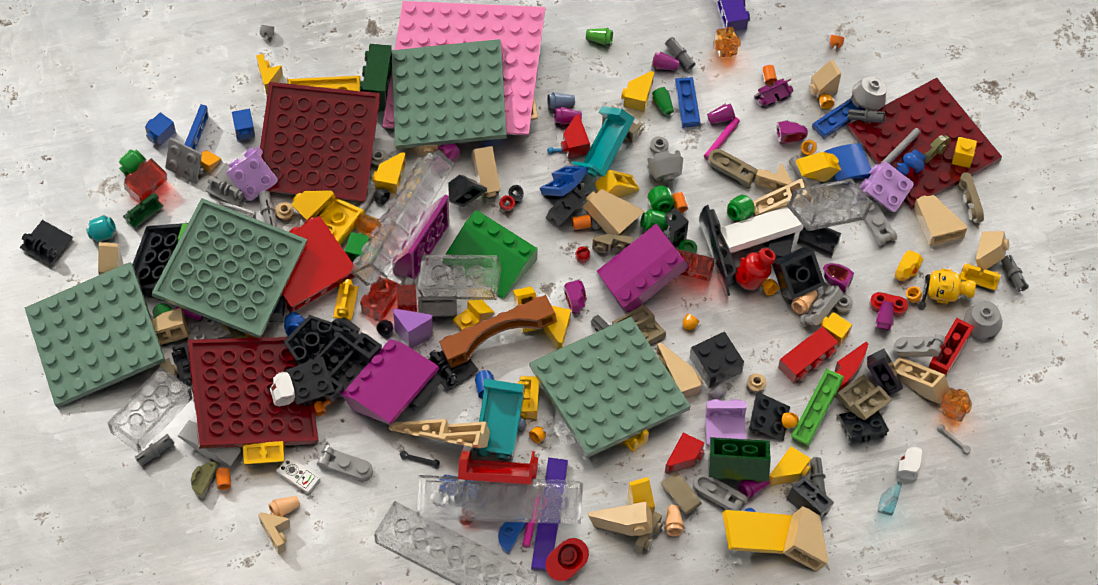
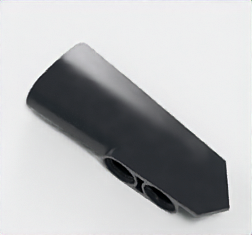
[699,205,736,296]

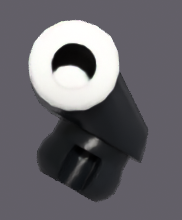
[332,318,360,333]

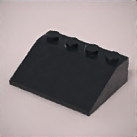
[133,223,188,299]

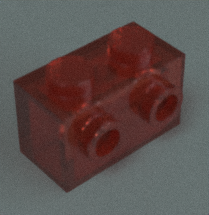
[124,158,167,203]

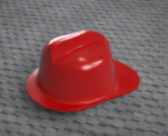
[545,538,589,581]

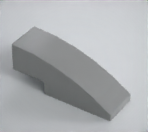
[178,420,242,468]

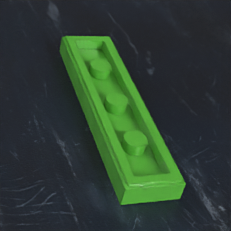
[791,368,844,447]

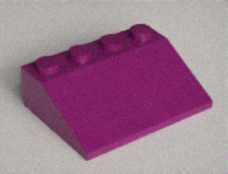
[391,194,450,280]
[597,224,690,313]
[341,339,440,425]

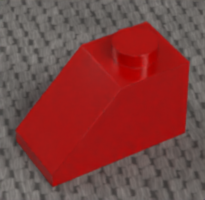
[561,114,590,159]
[665,432,706,474]

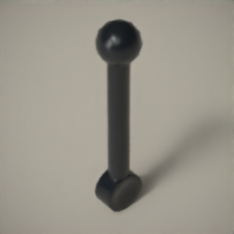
[918,274,930,310]
[400,451,440,467]

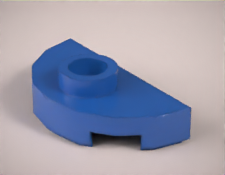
[498,517,527,555]

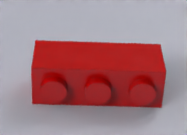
[928,318,974,377]
[778,326,838,384]

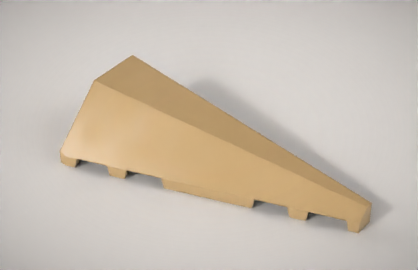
[389,419,490,448]

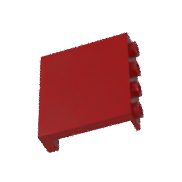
[282,216,357,313]
[458,446,539,484]

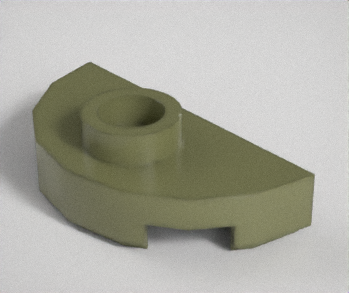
[924,135,951,164]
[191,461,220,499]

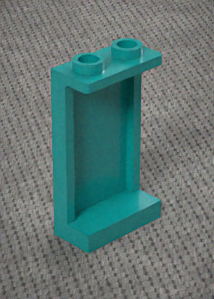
[572,106,635,177]
[473,379,525,460]

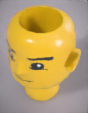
[928,268,976,304]

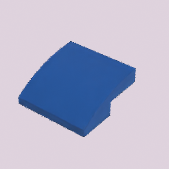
[824,143,871,183]
[540,166,588,196]

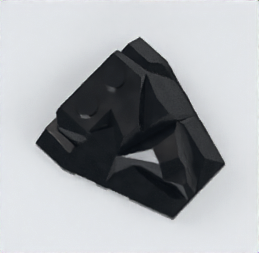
[284,315,382,402]

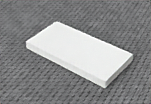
[720,206,802,253]

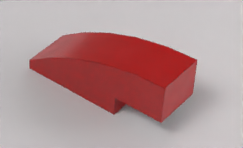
[835,341,869,398]

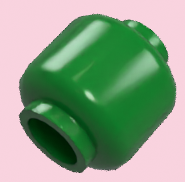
[119,149,147,177]
[647,186,674,213]
[727,194,755,222]
[640,209,669,232]

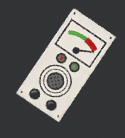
[276,456,320,495]

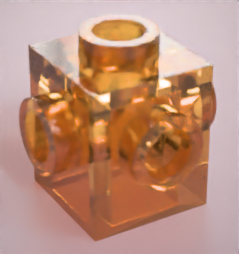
[713,27,741,57]
[940,388,972,422]

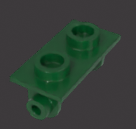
[123,193,164,229]

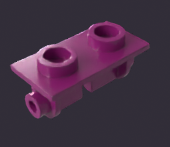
[754,78,794,106]

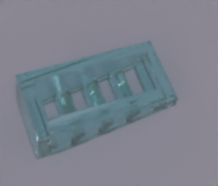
[877,481,902,516]

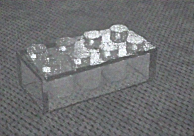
[787,179,873,231]
[418,255,501,300]
[107,366,193,453]

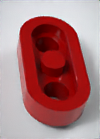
[869,292,908,317]

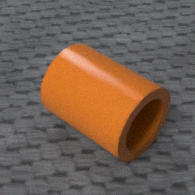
[762,65,777,85]
[672,192,688,213]
[572,215,591,230]
[216,468,231,490]

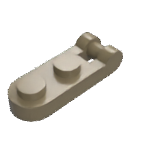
[708,149,758,188]
[958,172,984,223]

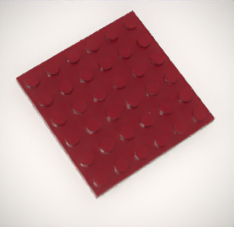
[847,78,1002,209]
[260,82,380,202]
[187,337,319,449]

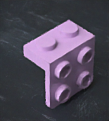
[226,146,278,201]
[858,161,913,212]
[705,399,747,447]

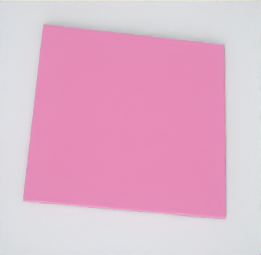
[383,1,546,135]

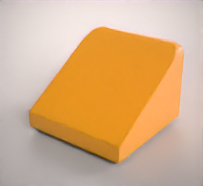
[200,150,222,173]

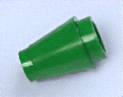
[652,87,674,116]

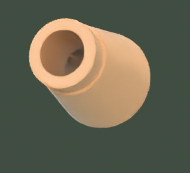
[791,290,818,314]
[268,496,300,517]
[664,505,685,536]

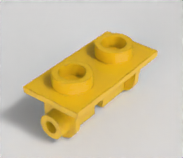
[960,263,1001,291]
[333,279,359,321]

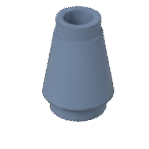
[547,92,575,110]

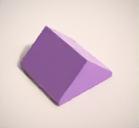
[393,309,433,349]

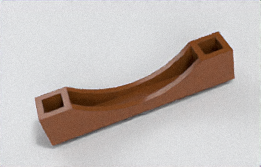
[439,295,557,368]

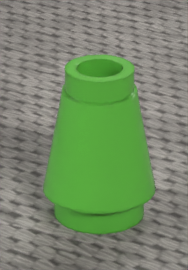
[586,28,613,45]

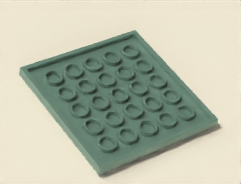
[392,39,507,149]
[152,198,307,339]
[24,262,166,408]
[529,317,691,458]

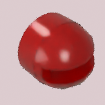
[499,195,515,212]
[575,246,590,263]

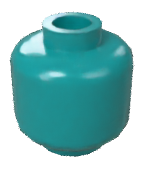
[86,215,116,243]

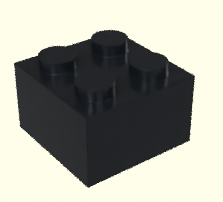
[772,247,825,300]
[689,331,744,388]

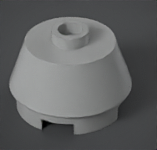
[851,76,887,111]
[647,150,684,182]
[964,301,1003,340]

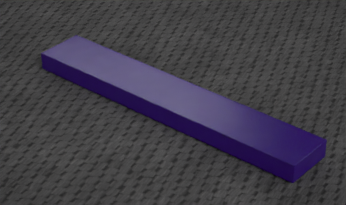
[531,457,568,572]

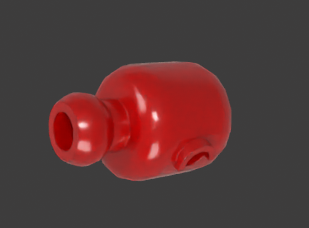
[735,248,775,290]

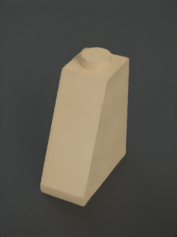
[471,146,501,198]
[583,189,644,235]
[914,195,967,246]
[783,507,828,572]

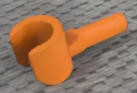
[314,399,333,417]

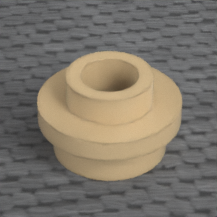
[275,202,294,221]
[747,373,767,392]

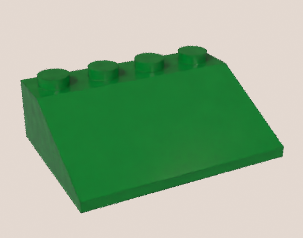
[443,210,538,300]

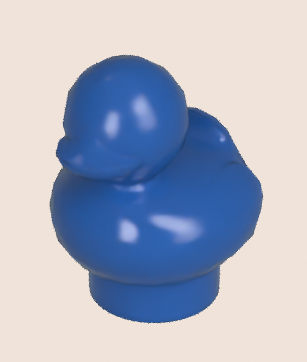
[897,149,927,176]
[284,312,305,336]

